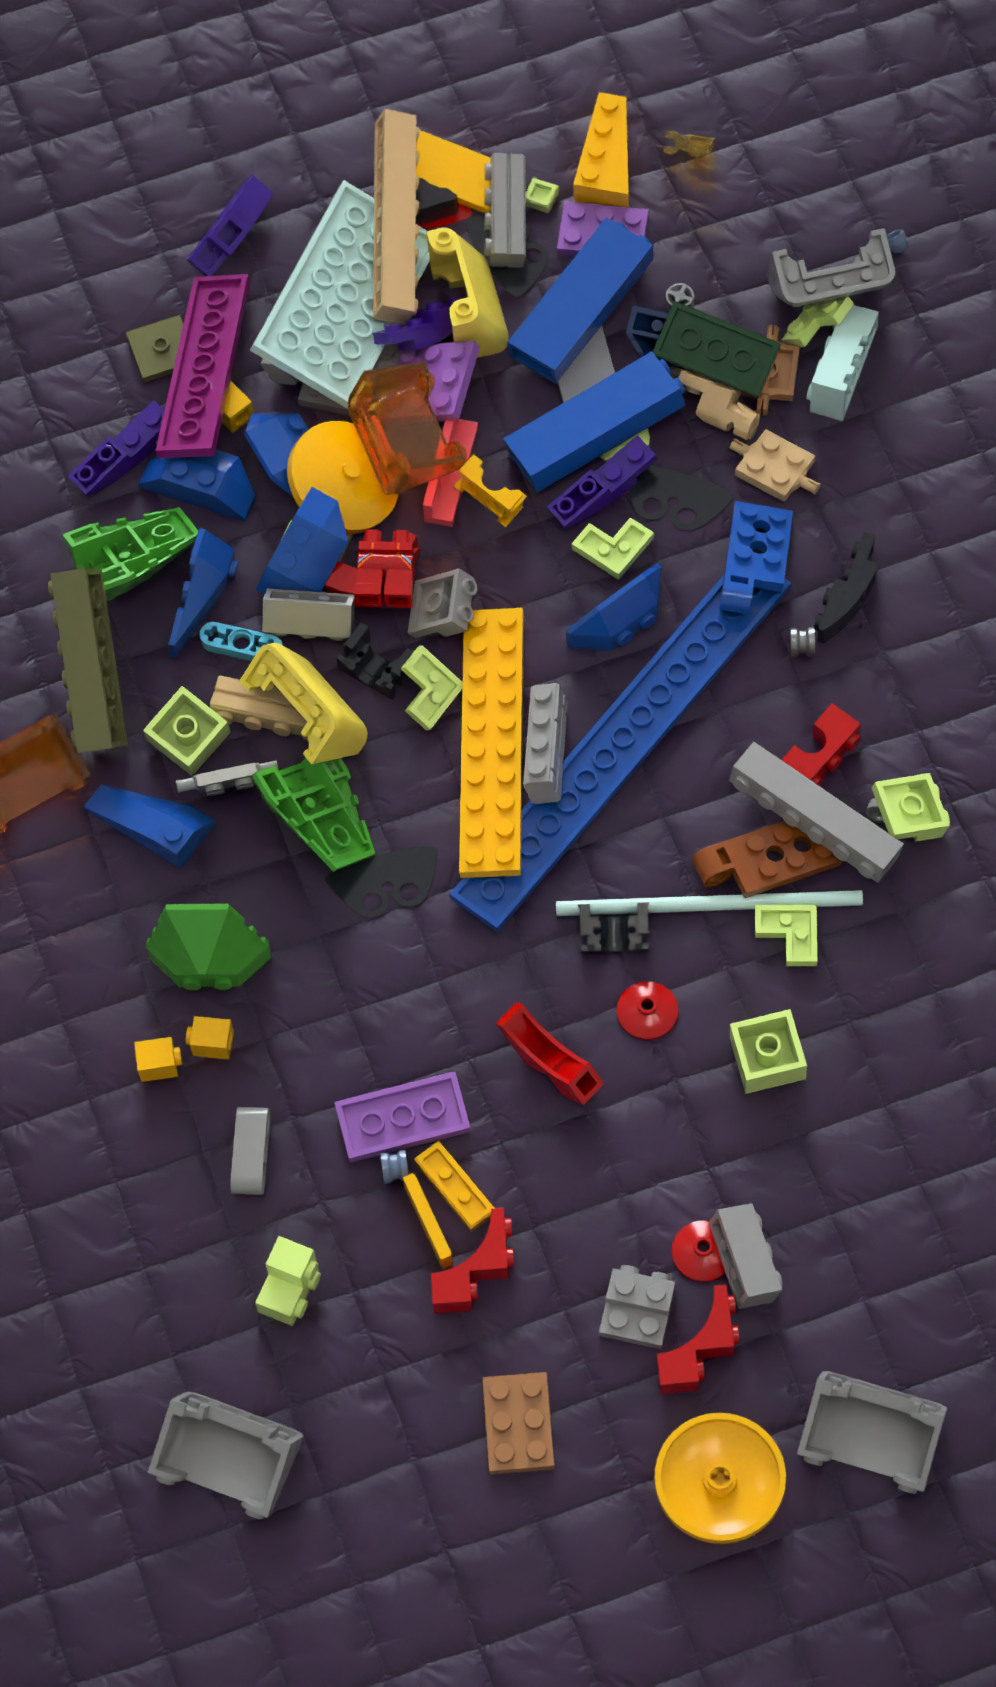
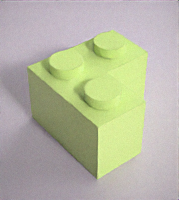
[255,1236,321,1326]

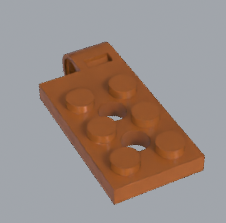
[691,821,842,898]

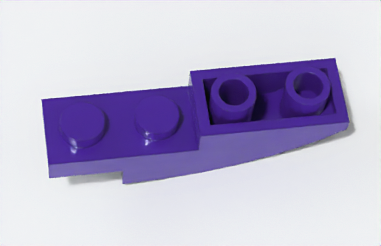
[186,174,273,276]
[373,296,465,350]
[68,400,164,496]
[547,435,658,529]

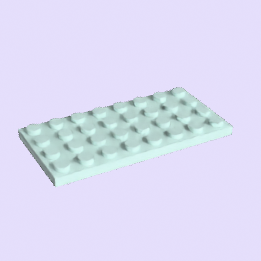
[250,180,429,410]

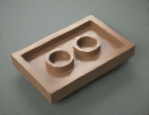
[482,1372,554,1475]

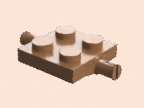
[740,325,800,415]

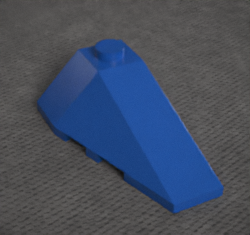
[169,528,239,658]
[84,784,216,869]

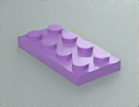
[334,1071,471,1163]

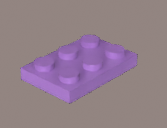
[557,201,649,256]

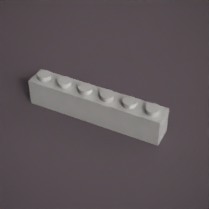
[729,742,904,883]

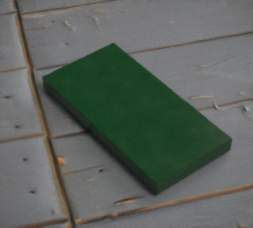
[653,301,782,398]

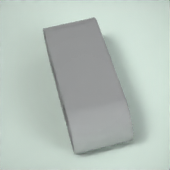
[231,1107,270,1195]

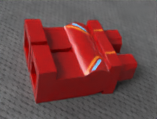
[354,529,414,608]

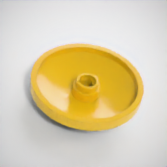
[287,421,400,534]
[655,1413,786,1544]

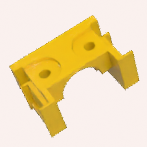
[453,454,527,528]

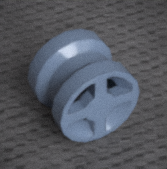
[381,1150,409,1184]

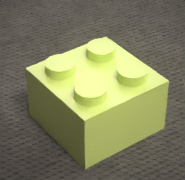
[143,686,231,776]
[729,1009,807,1094]

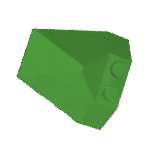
[62,507,198,601]
[252,758,375,872]
[146,904,271,990]

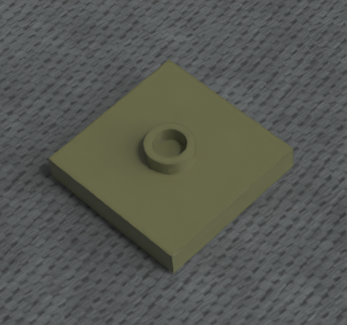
[126,315,183,383]

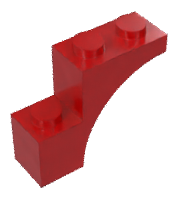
[496,1002,604,1105]
[431,1208,514,1314]
[657,1285,739,1394]

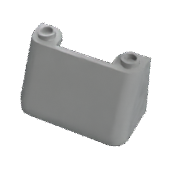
[767,228,895,307]
[797,1371,947,1494]
[148,1392,303,1519]

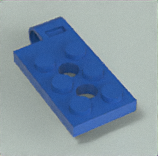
[719,501,793,614]

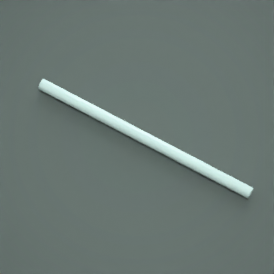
[556,890,863,916]

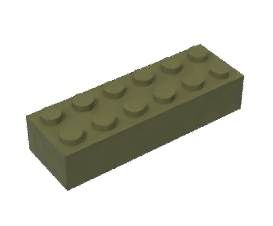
[48,568,128,753]

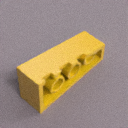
[573,92,629,207]

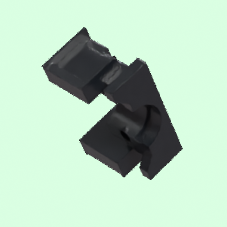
[336,621,413,700]
[578,902,650,952]

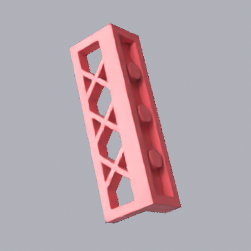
[423,419,479,527]

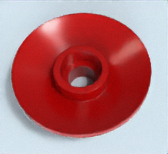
[617,981,678,1040]
[672,1221,726,1282]

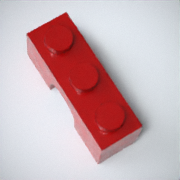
[782,703,861,787]

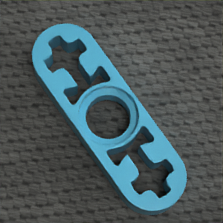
[200,622,282,661]

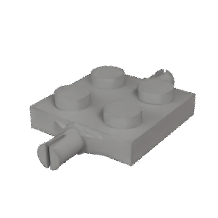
[176,760,279,796]

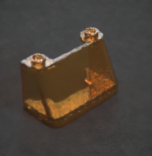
[348,362,468,495]
[0,712,91,833]

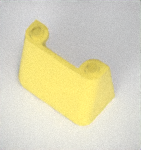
[427,228,509,358]
[239,643,368,764]

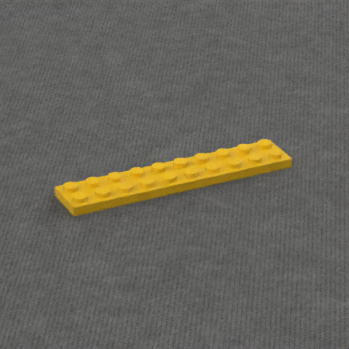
[459,608,524,878]

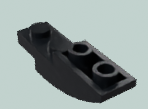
[814,532,878,644]

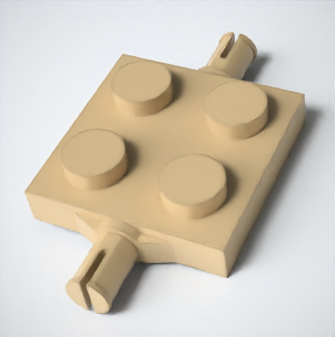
[730,429,821,502]

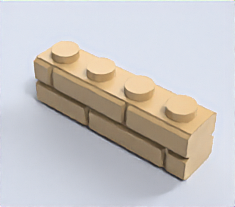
[210,676,308,741]

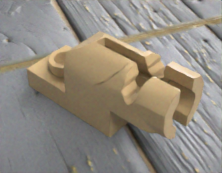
[678,370,760,440]

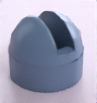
[886,229,908,254]

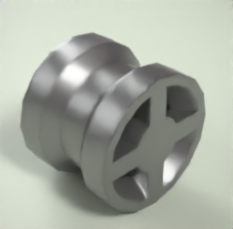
[666,283,694,313]
[790,627,815,657]

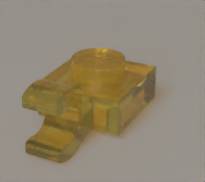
[663,131,715,158]

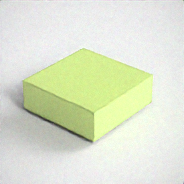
[525,178,559,213]

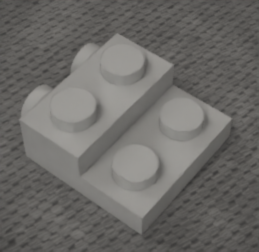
[408,569,477,638]
[599,1265,675,1349]

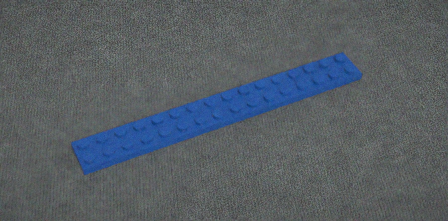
[449,575,791,933]

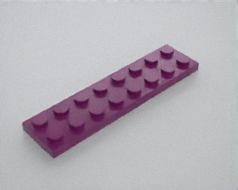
[156,274,251,458]

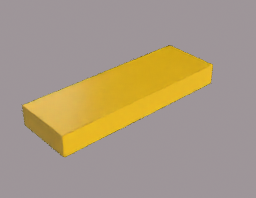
[414,1140,494,1232]
[403,1173,453,1270]

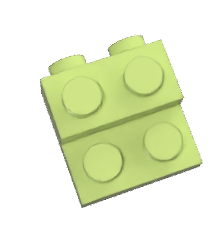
[872,773,950,842]

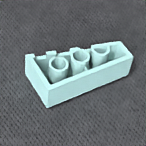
[806,305,879,421]

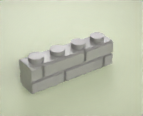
[484,153,526,268]
[523,683,568,804]

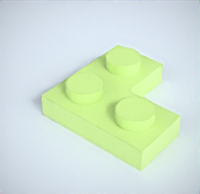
[781,296,854,347]
[572,517,654,580]
[401,645,463,730]
[755,905,817,966]

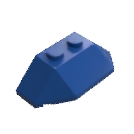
[244,411,309,495]
[138,450,256,522]
[255,487,349,595]
[566,563,661,651]

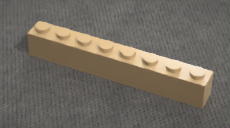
[373,109,419,325]

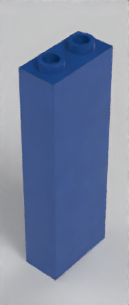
[507,217,654,384]
[503,351,686,493]

